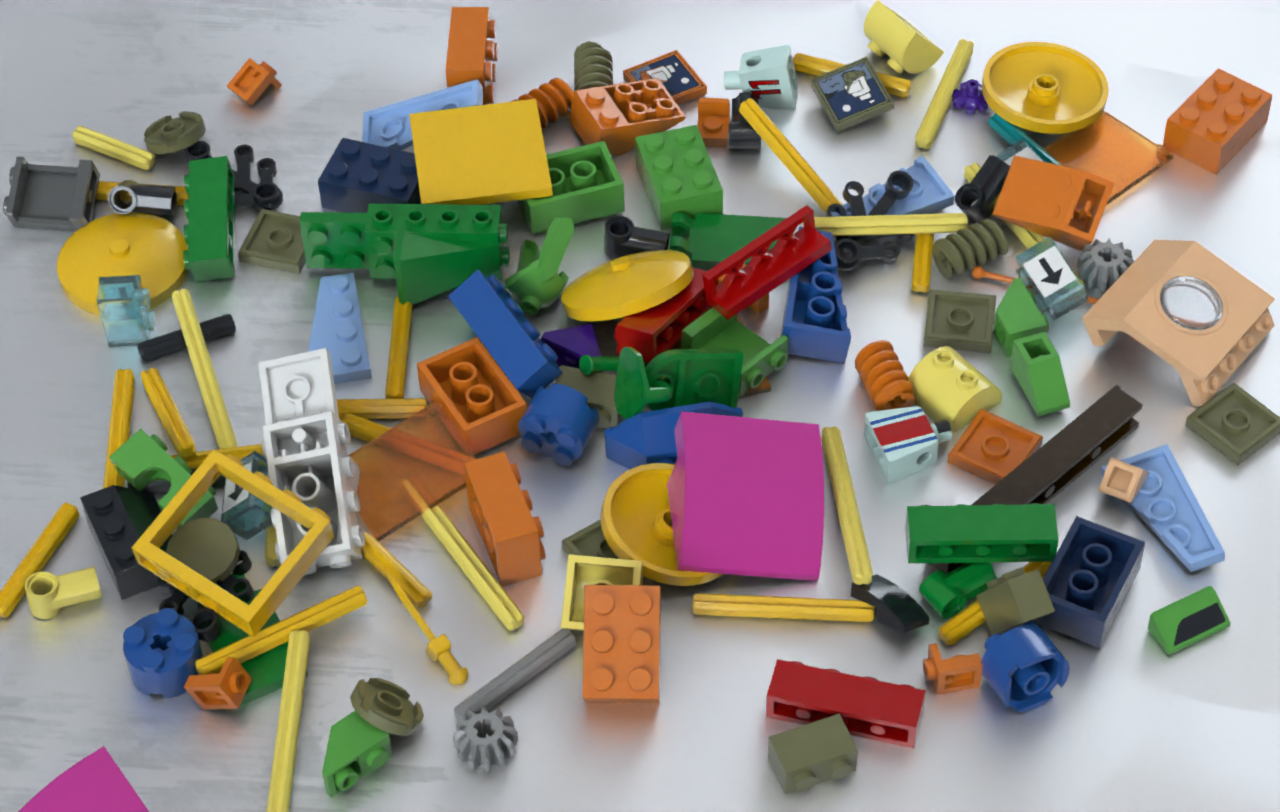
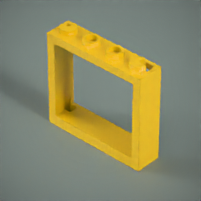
[131,449,334,637]

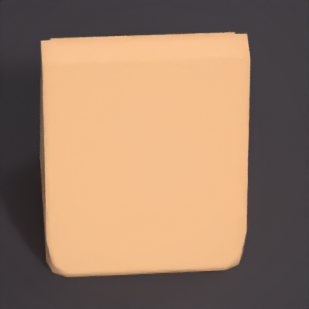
[1098,458,1149,503]

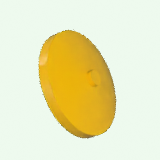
[981,41,1109,134]
[57,212,189,316]
[561,250,694,321]
[600,463,722,586]

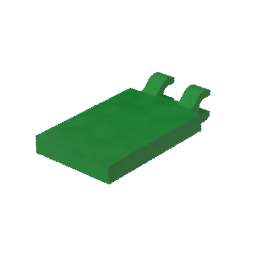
[669,212,786,270]
[197,573,308,706]

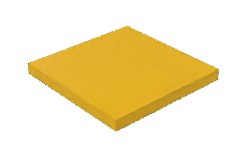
[409,99,553,205]

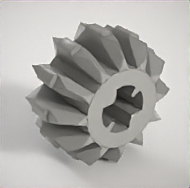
[1077,238,1134,294]
[453,705,518,773]

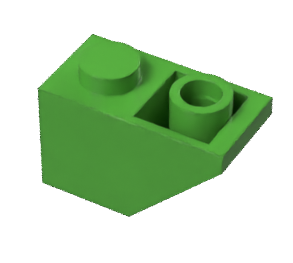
[993,278,1049,357]
[1010,332,1070,416]
[322,710,393,798]

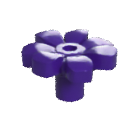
[952,79,988,115]

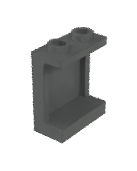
[3,157,100,232]

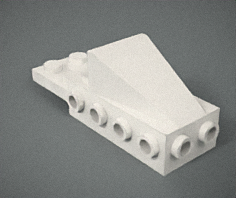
[258,348,365,575]

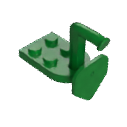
[579,347,744,419]

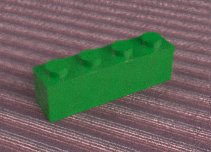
[183,156,235,282]
[905,503,1059,564]

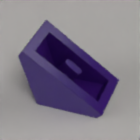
[541,323,603,373]

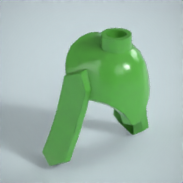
[505,217,575,315]

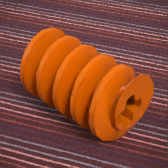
[510,78,574,128]
[855,340,916,411]

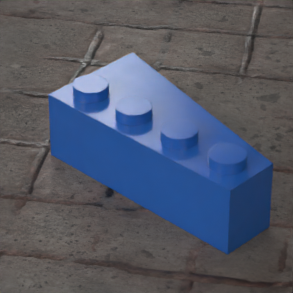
[780,227,851,364]
[448,269,563,399]

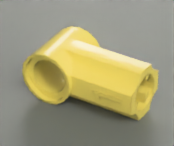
[25,567,102,620]

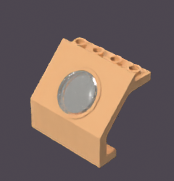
[1082,240,1275,407]

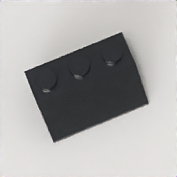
[80,485,173,600]

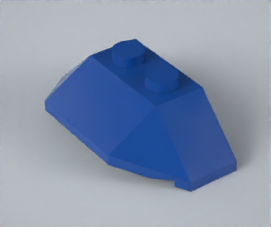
[604,402,743,470]

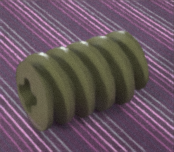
[574,41,613,92]
[932,218,1008,279]

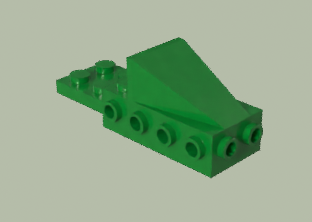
[299,204,510,305]

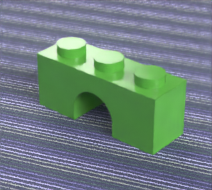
[109,428,218,529]

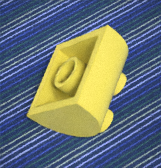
[864,0,944,74]
[908,346,1002,434]
[561,554,643,631]

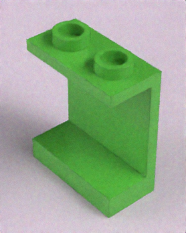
[681,307,789,396]

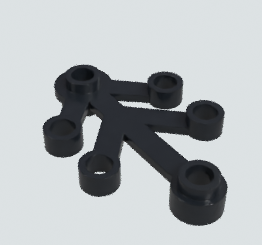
[185,141,283,210]
[825,170,915,271]
[158,550,254,642]

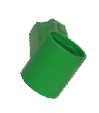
[919,562,997,619]

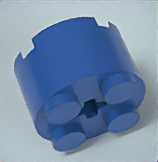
[518,384,599,466]
[123,608,203,698]
[981,621,1070,712]

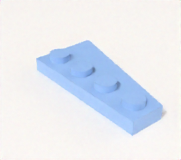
[362,79,483,150]
[831,155,955,240]
[308,272,372,384]
[1101,444,1225,572]

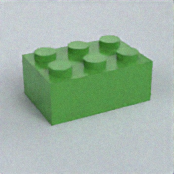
[635,125,723,230]
[518,141,625,234]

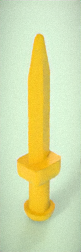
[385,571,469,685]

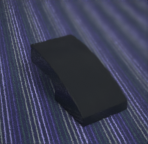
[851,574,929,633]

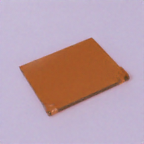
[1044,111,1173,205]
[348,400,476,542]

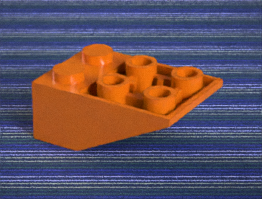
[569,78,686,156]
[992,156,1114,251]

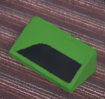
[1148,586,1231,655]

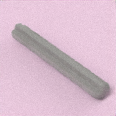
[454,629,576,720]

